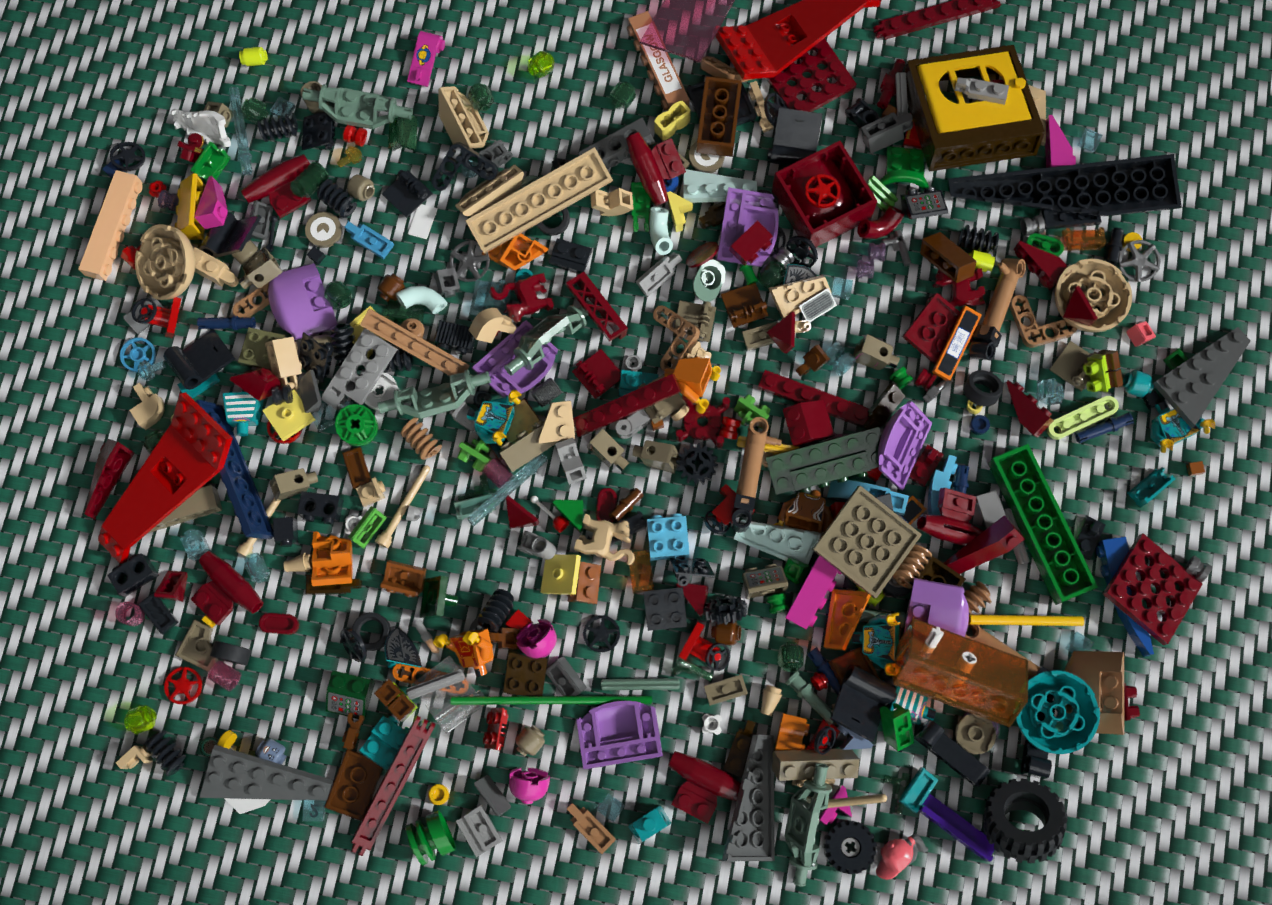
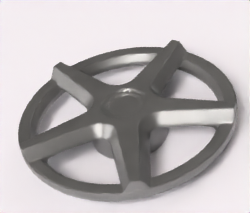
[450,240,490,282]
[1119,240,1161,282]

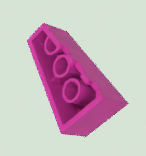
[786,555,842,630]

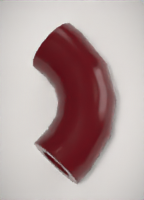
[857,206,905,239]

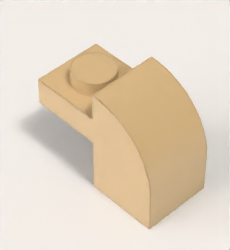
[591,188,633,216]
[469,308,516,343]
[129,383,164,430]

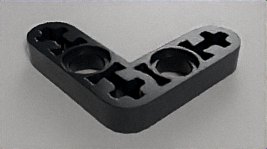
[432,142,499,191]

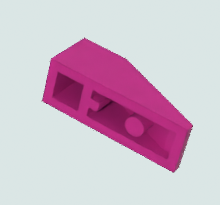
[1045,115,1076,168]
[194,176,228,229]

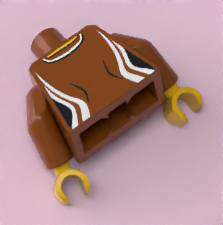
[774,490,833,533]

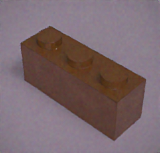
[920,232,976,283]

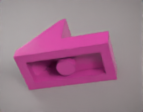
[819,785,852,825]

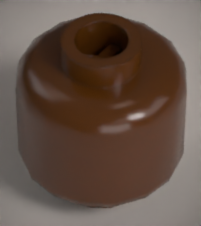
[377,273,405,302]
[711,622,741,646]

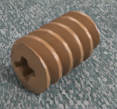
[401,417,442,460]
[892,544,932,589]
[964,581,992,615]

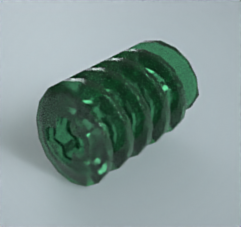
[290,161,329,198]

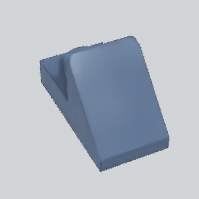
[837,723,874,750]

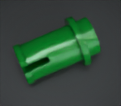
[739,264,758,285]

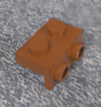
[380,560,426,597]
[567,561,601,605]

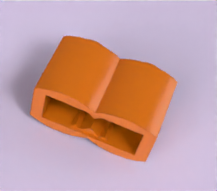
[774,713,810,751]

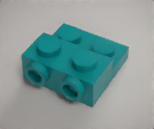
[359,716,409,771]

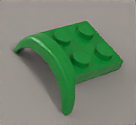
[879,146,929,190]

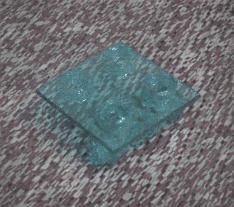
[469,279,512,316]

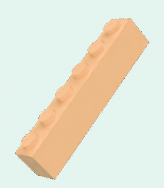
[78,170,142,281]

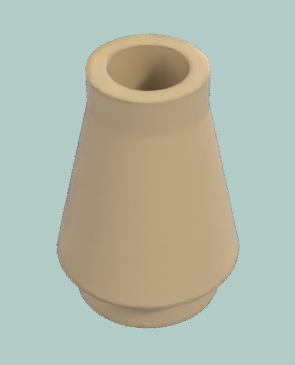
[284,553,313,572]
[760,685,782,716]

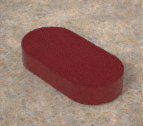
[596,488,617,523]
[259,613,299,635]

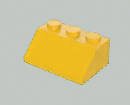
[174,173,205,240]

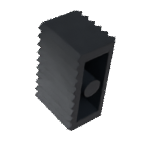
[434,320,476,355]

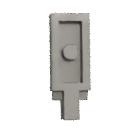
[955,78,1009,105]
[635,252,682,297]

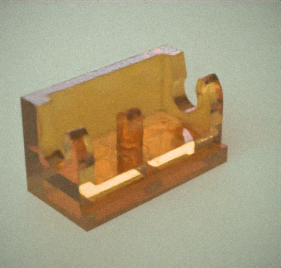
[1062,227,1106,251]
[629,551,654,594]

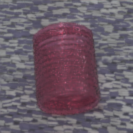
[482,458,514,489]
[115,602,145,626]
[208,660,241,691]

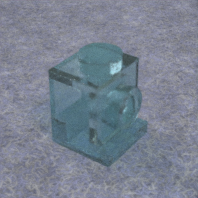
[1036,378,1064,405]
[180,529,211,561]

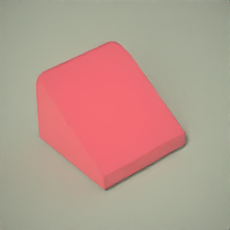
[1126,321,1156,347]

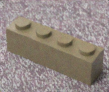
[497,420,576,472]
[148,484,222,533]
[772,749,860,781]

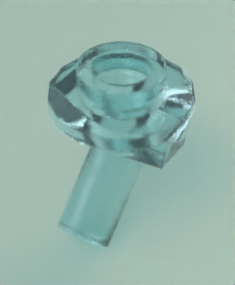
[138,361,166,381]

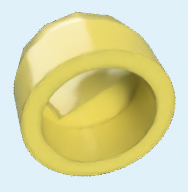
[967,400,983,414]

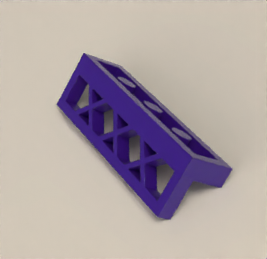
[918,794,995,862]

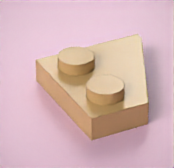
[537,400,575,443]

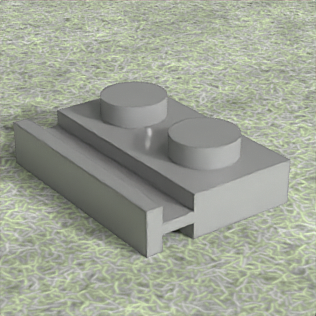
[456,805,503,857]

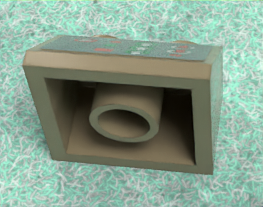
[742,564,788,599]

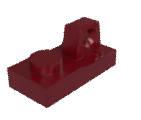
[909,444,944,487]

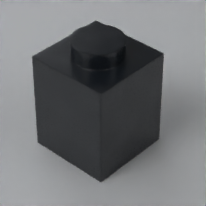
[273,517,298,547]

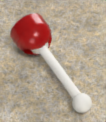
[531,496,570,533]

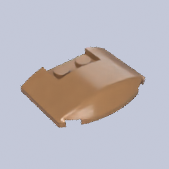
[1064,651,1124,735]

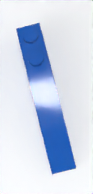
[1096,537,1154,657]

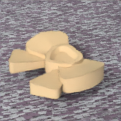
[685,341,711,359]

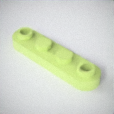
[1047,396,1119,440]

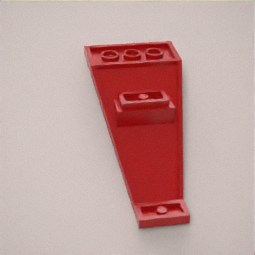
[713,0,881,80]
[98,392,233,564]

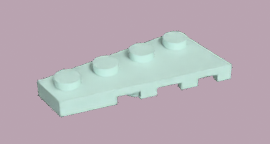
[683,169,757,203]
[734,520,821,564]

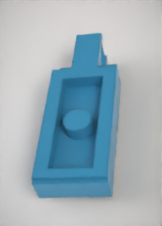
[345,221,394,260]

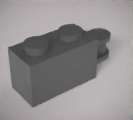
[861,112,914,154]

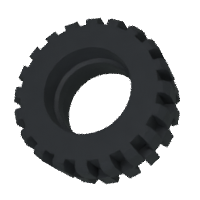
[983,778,1068,863]

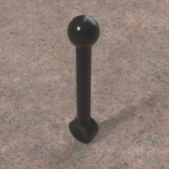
[265,215,278,252]

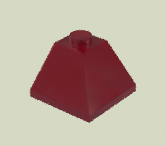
[230,368,281,401]

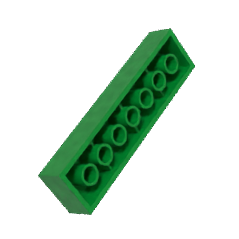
[988,444,1098,605]

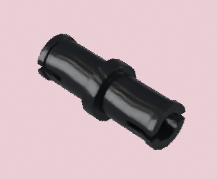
[1105,228,1124,266]

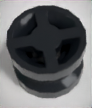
[272,384,293,405]

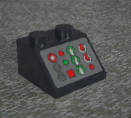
[900,186,948,219]

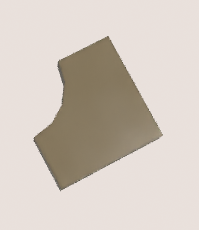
[175,620,218,672]

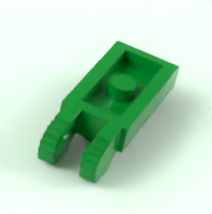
[631,182,650,232]

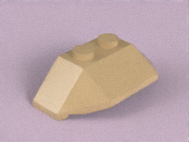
[438,86,489,149]
[455,165,524,217]

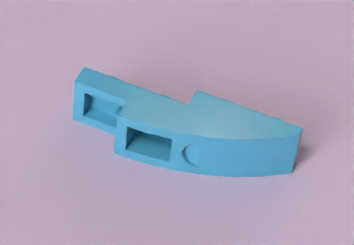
[928,455,958,516]
[827,480,909,516]

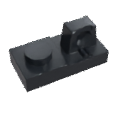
[1076,516,1106,560]

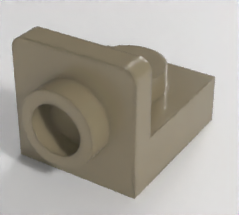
[203,101,234,128]

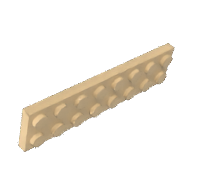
[465,147,613,254]

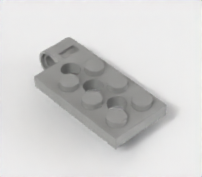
[321,328,398,411]

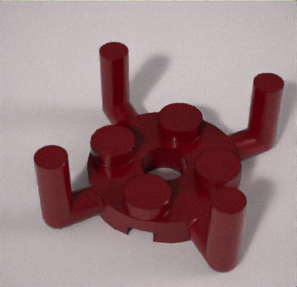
[676,395,730,448]

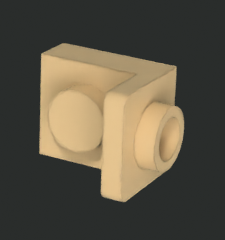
[356,477,386,507]
[116,746,153,769]

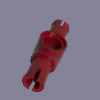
[877,59,906,109]

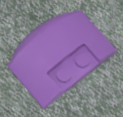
[717,187,779,267]
[268,263,338,340]
[472,320,558,397]
[878,401,932,491]
[900,578,969,661]
[577,701,663,769]

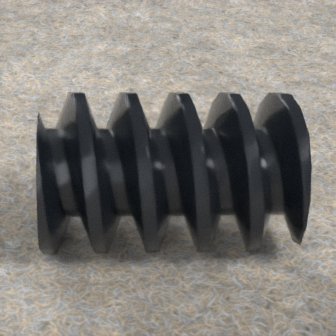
[257,113,298,142]
[317,179,357,218]
[957,225,999,255]
[329,324,356,366]
[372,348,413,372]
[477,589,514,633]
[143,730,186,776]

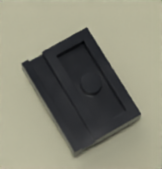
[549,238,592,274]

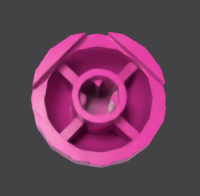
[516,619,557,658]
[509,768,550,804]

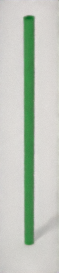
[451,696,652,705]

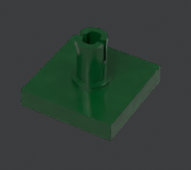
[419,576,458,619]

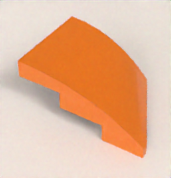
[482,233,548,271]
[311,531,353,586]

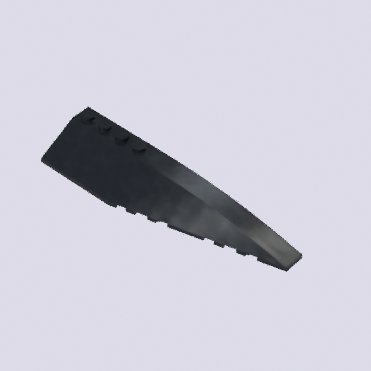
[948,154,1182,216]

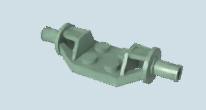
[302,84,413,129]
[504,301,594,375]
[378,369,491,419]
[784,763,832,887]

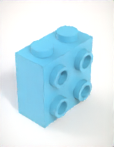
[647,514,689,561]

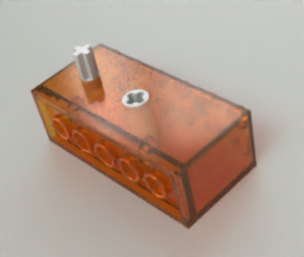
[893,618,1028,727]

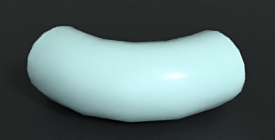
[649,207,673,255]
[396,286,447,314]

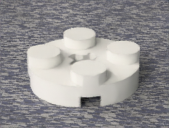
[364,372,399,410]

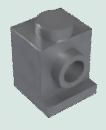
[434,267,460,298]

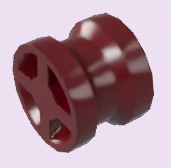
[914,368,937,392]

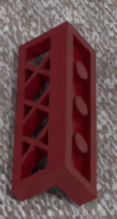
[566,272,628,342]

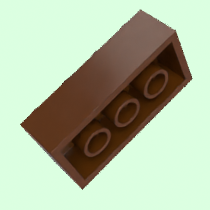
[696,76,742,157]

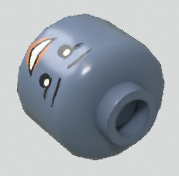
[255,739,287,764]

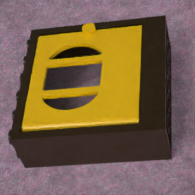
[905,45,1045,172]

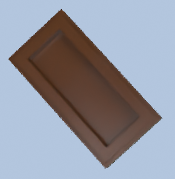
[342,447,372,489]

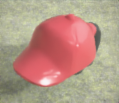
[876,834,928,880]

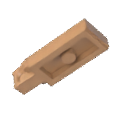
[567,803,616,854]

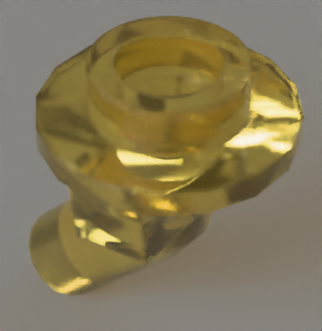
[337,146,362,168]

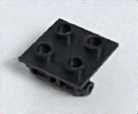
[302,111,335,150]
[382,170,433,218]
[299,332,334,383]
[669,556,715,586]
[643,587,687,631]

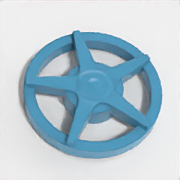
[120,338,156,372]

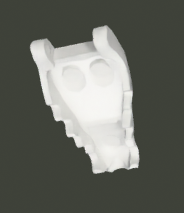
[170,109,231,147]

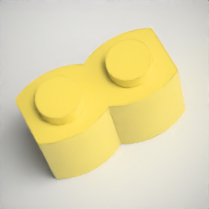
[654,101,691,141]

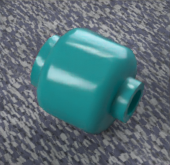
[1123,370,1154,398]

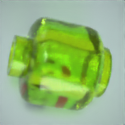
[528,51,554,78]
[124,705,157,734]

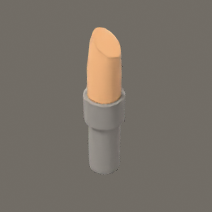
[414,620,439,653]

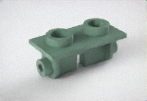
[454,493,496,520]

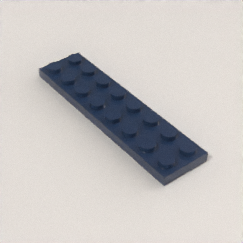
[195,399,274,540]

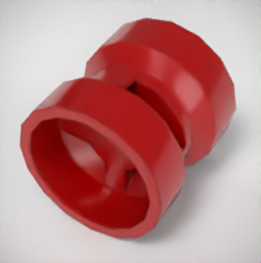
[343,125,367,147]
[719,416,741,440]

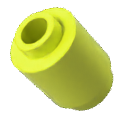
[239,47,268,67]
[968,250,995,272]

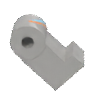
[615,409,651,439]

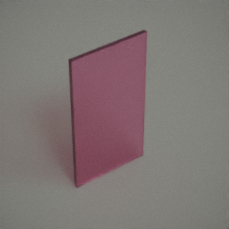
[640,0,735,62]

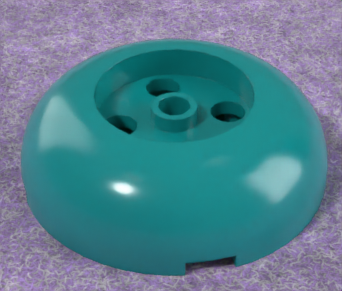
[1015,670,1100,754]

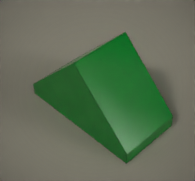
[553,500,584,533]

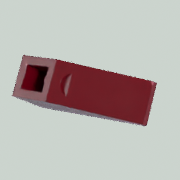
[1013,241,1072,290]
[1006,380,1054,437]

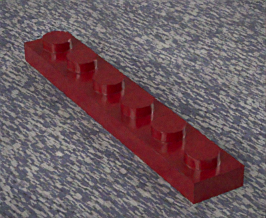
[758,370,870,428]
[573,374,681,437]

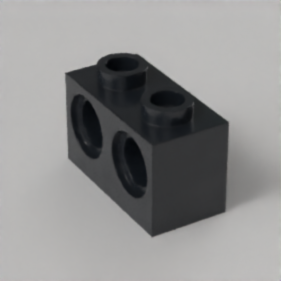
[297,491,344,525]
[107,553,159,597]

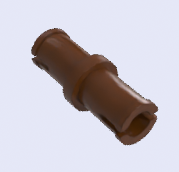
[608,488,643,523]

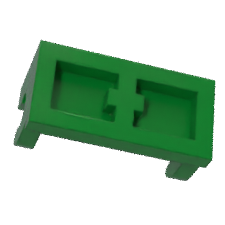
[190,141,231,184]
[880,703,914,751]

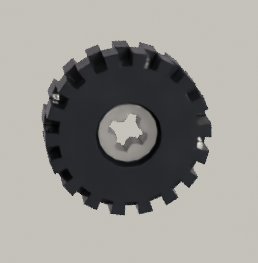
[823,821,877,874]

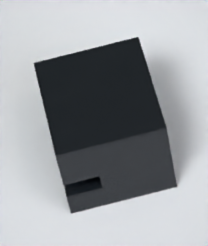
[307,246,326,265]
[1142,391,1162,409]

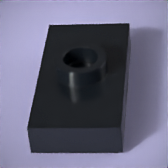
[138,592,179,635]

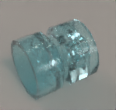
[825,341,857,377]

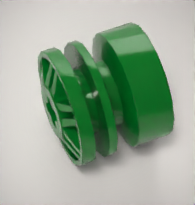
[335,404,379,447]
[406,810,456,866]

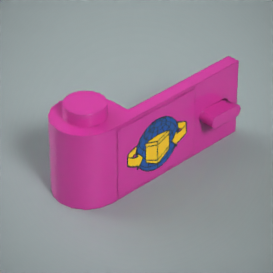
[407,31,445,87]

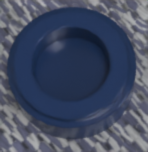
[969,415,990,435]

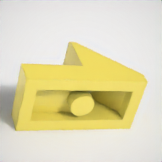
[667,191,693,232]

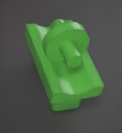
[734,394,770,429]
[457,438,494,472]

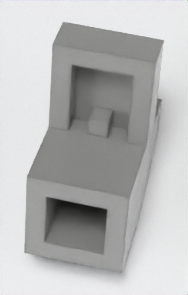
[555,438,587,485]

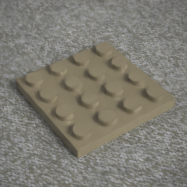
[812,486,922,598]

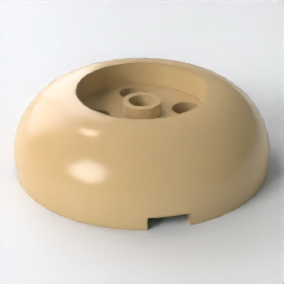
[135,224,196,300]
[1055,259,1132,333]

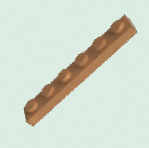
[360,309,470,376]

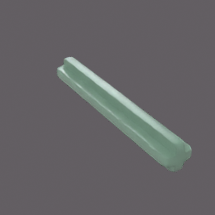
[601,678,680,690]

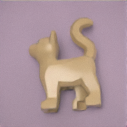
[574,514,635,565]

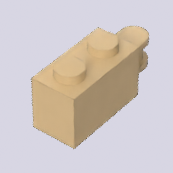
[194,247,239,287]
[265,337,302,390]

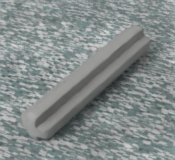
[895,72,908,117]
[1004,508,1030,565]
[406,669,465,700]

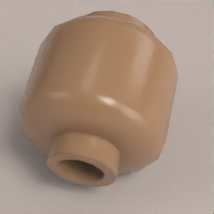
[400,318,424,339]

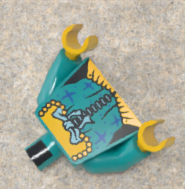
[467,390,522,446]
[1150,401,1215,453]
[852,612,901,676]

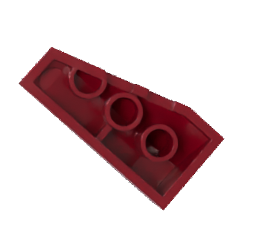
[84,439,135,519]
[944,515,1025,574]

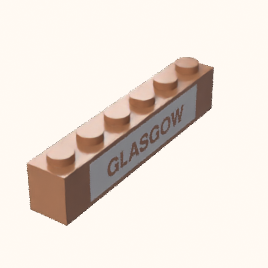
[627,11,690,111]

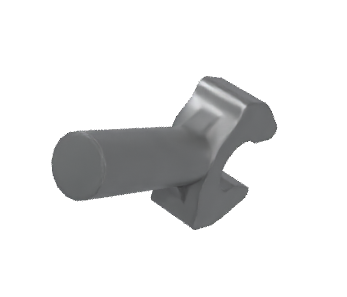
[923,378,953,403]

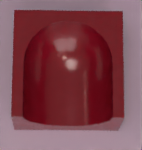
[772,141,878,251]

